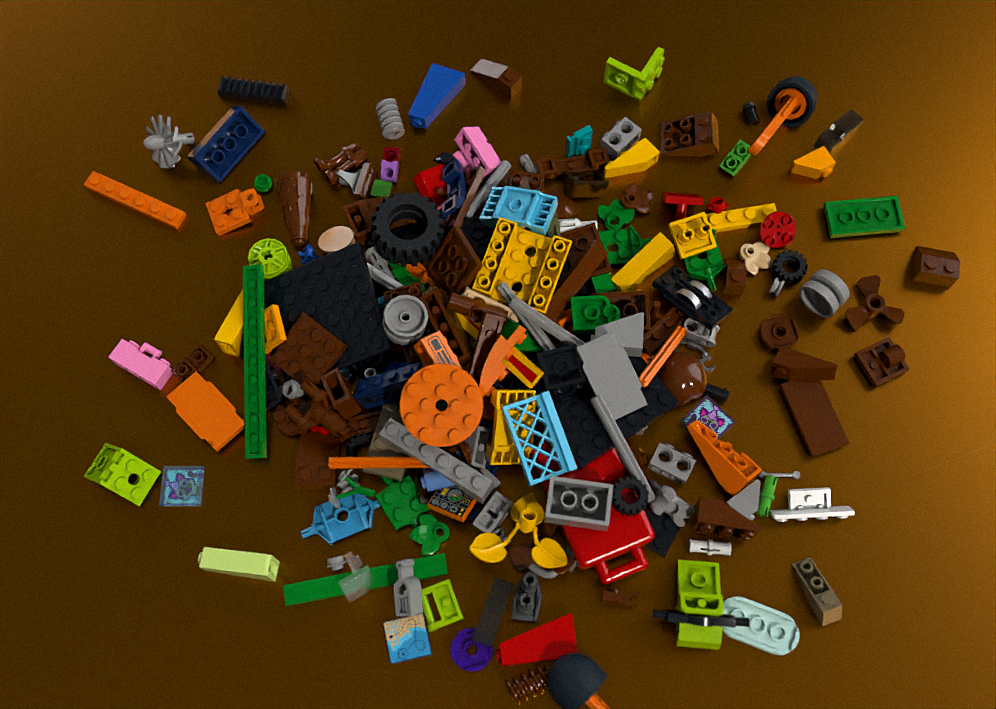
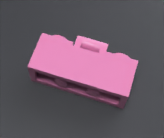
[454,127,501,180]
[108,339,173,391]

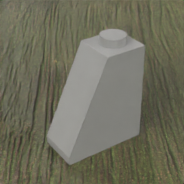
[590,313,644,357]

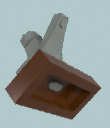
[337,163,378,200]

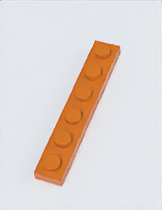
[83,171,187,230]

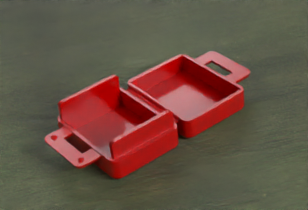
[530,423,655,584]

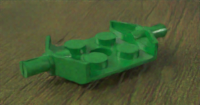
[684,215,726,292]
[598,225,653,265]

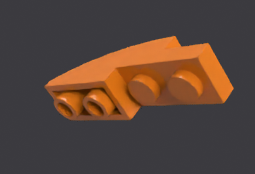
[479,325,527,398]

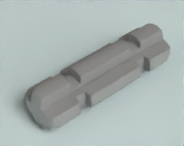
[519,154,539,174]

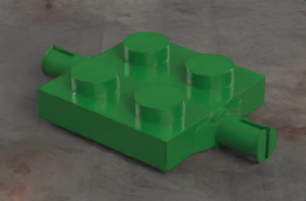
[374,476,430,531]

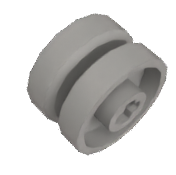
[799,269,850,318]
[382,295,428,345]

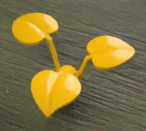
[469,493,567,568]

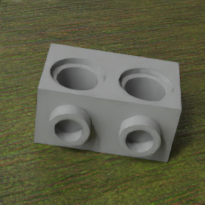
[600,117,642,160]
[648,443,696,486]
[472,491,513,534]

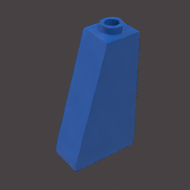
[408,63,465,129]

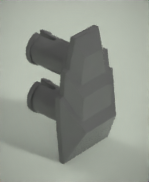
[512,571,542,623]

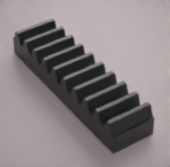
[217,75,291,105]

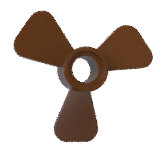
[845,275,904,330]
[510,516,575,574]

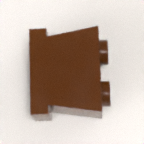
[320,368,362,420]

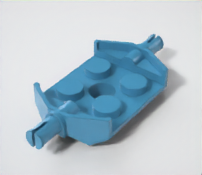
[301,493,380,545]

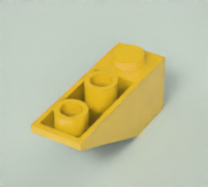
[603,138,660,178]

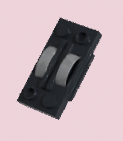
[652,265,733,331]

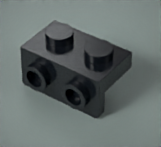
[265,364,285,411]

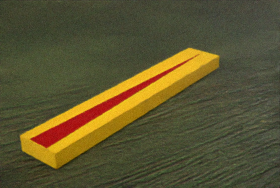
[456,313,544,389]

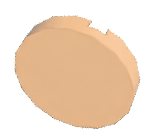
[318,226,355,254]

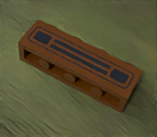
[419,288,474,367]

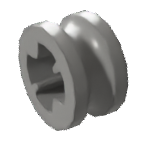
[769,277,785,296]

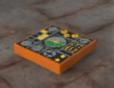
[427,485,477,522]

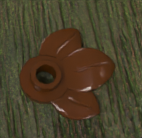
[621,182,653,213]

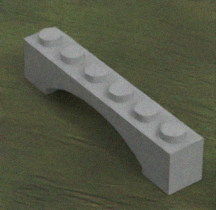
[379,418,493,504]

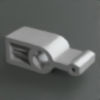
[394,558,423,616]

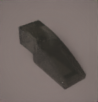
[813,109,865,154]
[471,577,514,648]

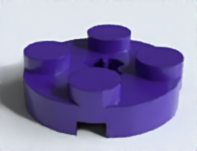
[451,628,493,672]

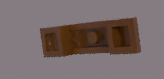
[536,147,609,178]

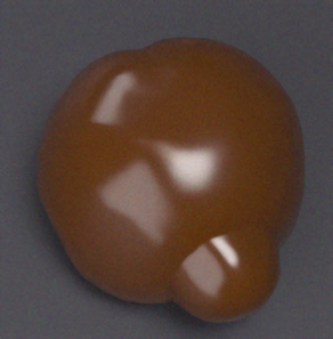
[656,350,707,407]

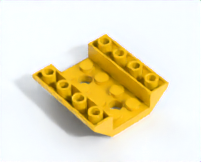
[472,217,572,314]

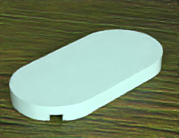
[722,596,800,655]

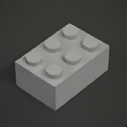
[544,476,613,531]

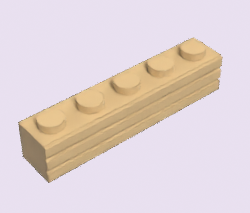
[462,286,519,322]

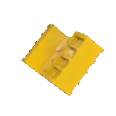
[486,389,536,465]

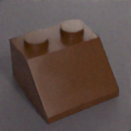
[913,246,960,287]

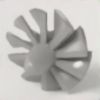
[143,115,194,168]

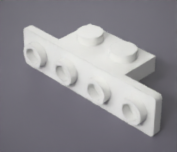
[769,487,855,522]

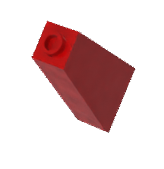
[496,613,577,667]

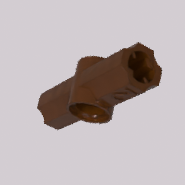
[446,293,508,327]

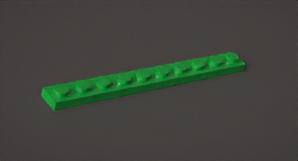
[243,264,267,459]

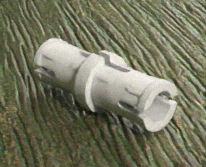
[688,539,731,556]

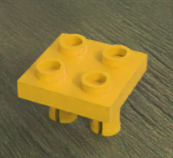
[668,212,717,259]

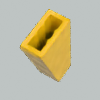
[611,232,676,291]
[214,289,244,358]

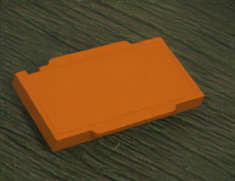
[166,371,245,452]

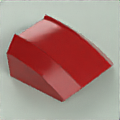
[413,164,447,211]

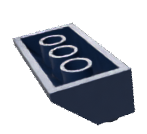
[187,105,265,183]

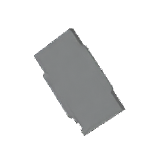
[575,331,648,420]

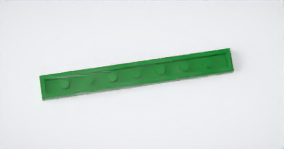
[283,553,448,607]

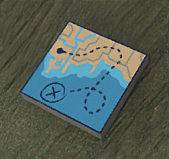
[383,613,432,665]

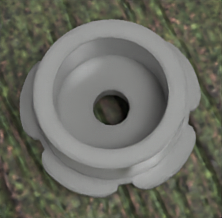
[326,555,346,571]

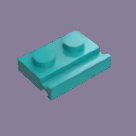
[565,125,593,158]

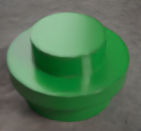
[254,174,272,192]

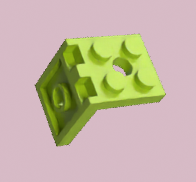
[604,47,665,101]
[83,442,161,506]

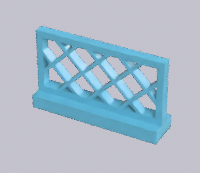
[501,391,577,486]

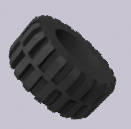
[371,191,444,267]

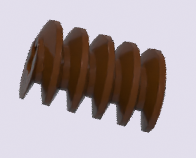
[504,663,548,704]

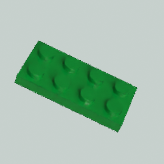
[823,196,906,238]

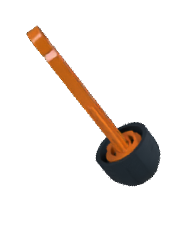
[747,76,818,157]
[547,653,610,709]

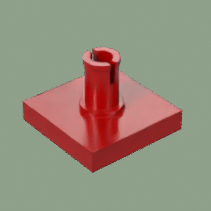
[662,192,703,221]

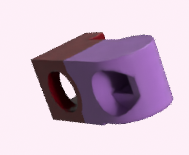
[381,146,402,182]

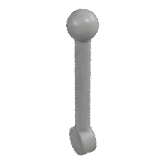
[759,471,800,480]

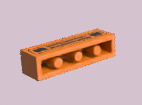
[413,330,462,403]

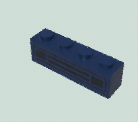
[353,363,423,409]

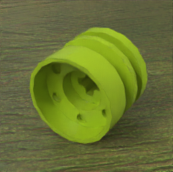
[248,238,293,281]

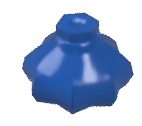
[298,244,319,264]

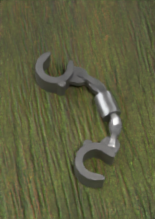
[659,339,716,373]

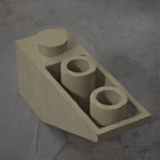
[792,557,843,626]

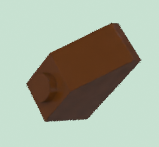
[722,258,747,296]

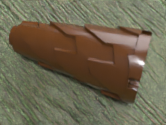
[275,172,312,246]

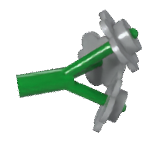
[328,469,375,509]

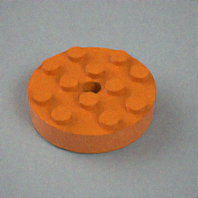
[400,363,483,447]

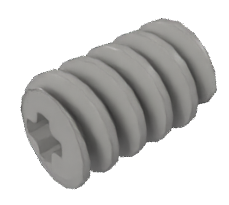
[375,98,405,140]

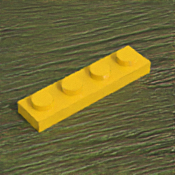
[706,203,777,233]

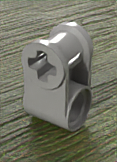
[682,318,720,347]

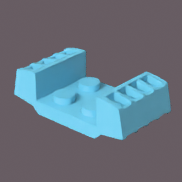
[479,186,558,236]

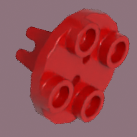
[759,212,796,248]

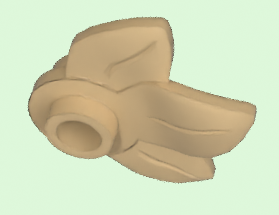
[739,242,772,275]

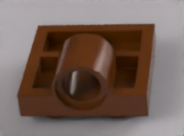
[854,337,910,388]

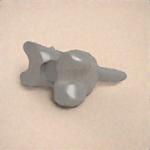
[648,479,695,527]

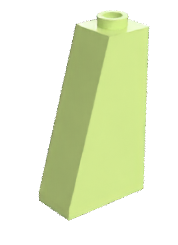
[198,547,280,582]

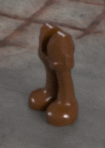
[313,142,369,186]

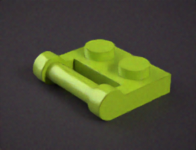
[421,579,464,633]

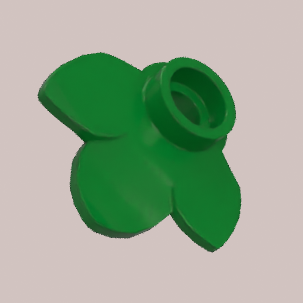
[598,199,635,230]
[409,514,450,555]

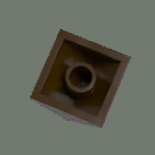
[563,171,609,197]

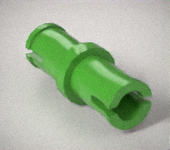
[755,475,778,517]

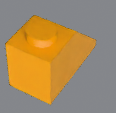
[789,146,836,179]

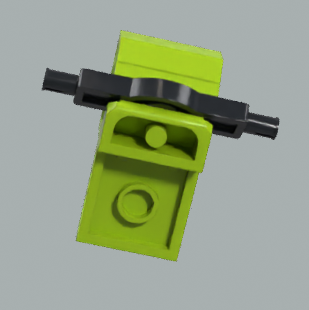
[652,559,749,650]

